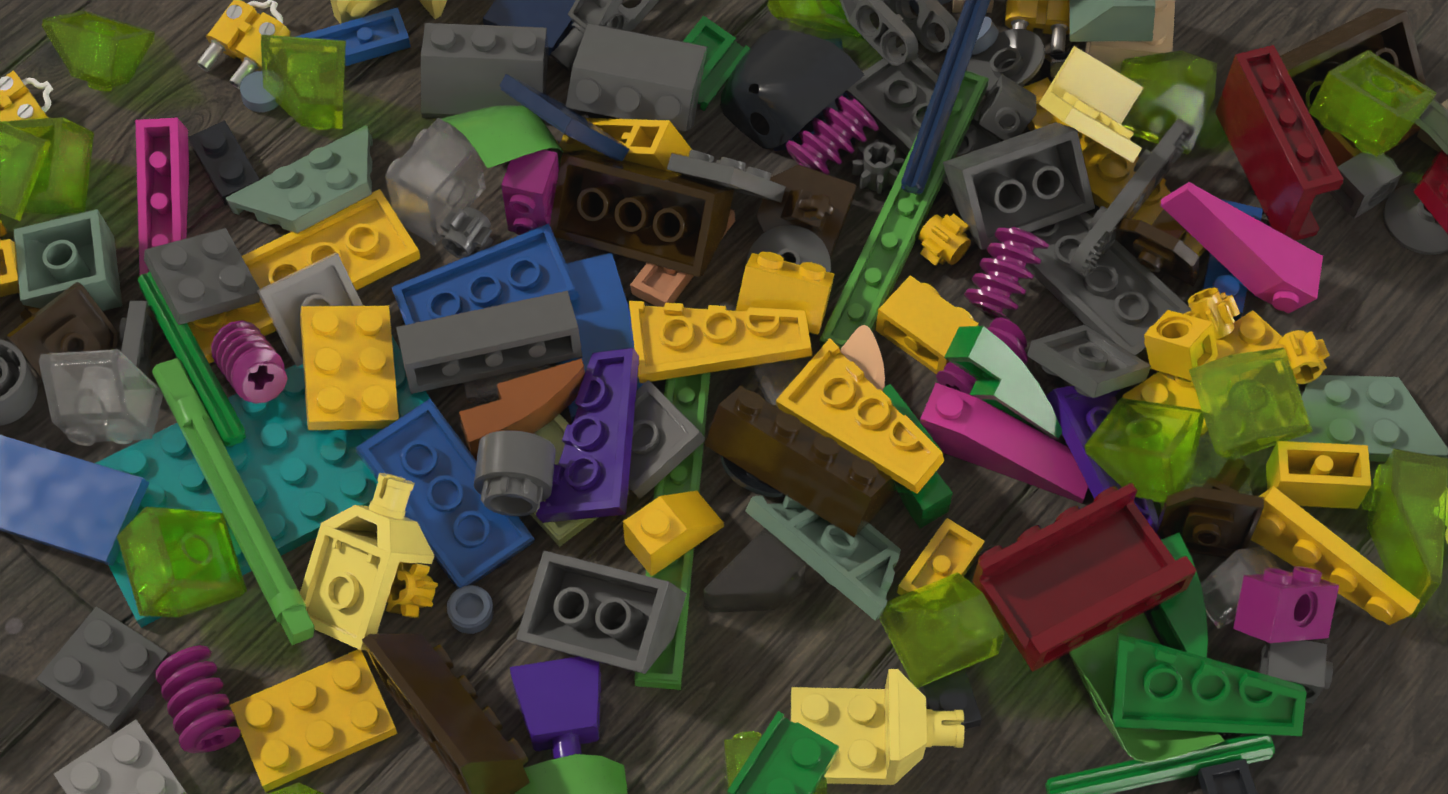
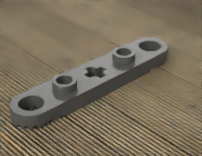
[1069,119,1195,277]

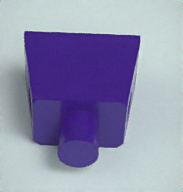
[510,657,601,759]

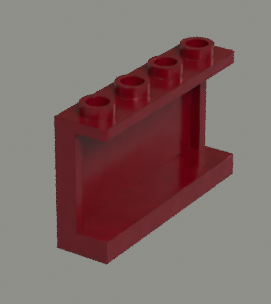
[1215,45,1344,241]
[972,483,1197,672]

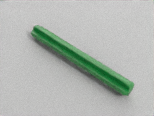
[138,271,246,447]
[1046,734,1275,794]

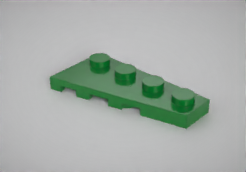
[1110,632,1307,736]

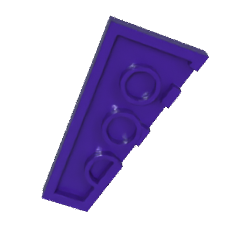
[535,348,639,523]
[1046,386,1162,540]

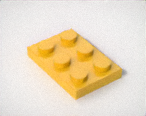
[300,306,399,430]
[230,649,398,792]

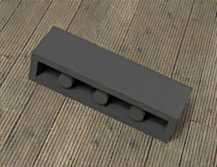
[396,291,582,394]

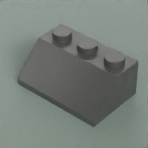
[421,23,549,120]
[566,23,708,131]
[943,122,1095,250]
[516,551,687,674]

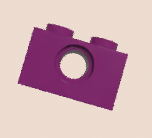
[501,150,559,235]
[1233,566,1339,643]

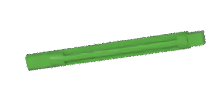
[152,358,315,645]

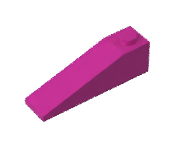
[135,118,189,275]
[1161,182,1323,314]
[920,383,1088,503]

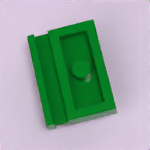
[683,15,750,111]
[727,711,839,794]

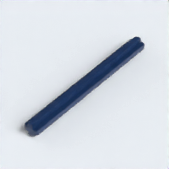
[901,0,991,195]

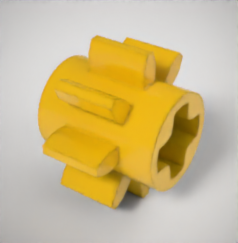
[918,213,971,266]
[1184,288,1240,340]
[1271,330,1330,384]
[386,562,438,618]

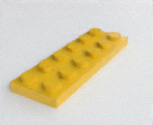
[187,189,421,364]

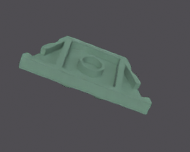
[226,125,373,233]
[1281,375,1448,463]
[745,496,901,621]

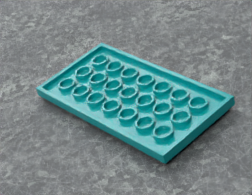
[95,336,430,628]

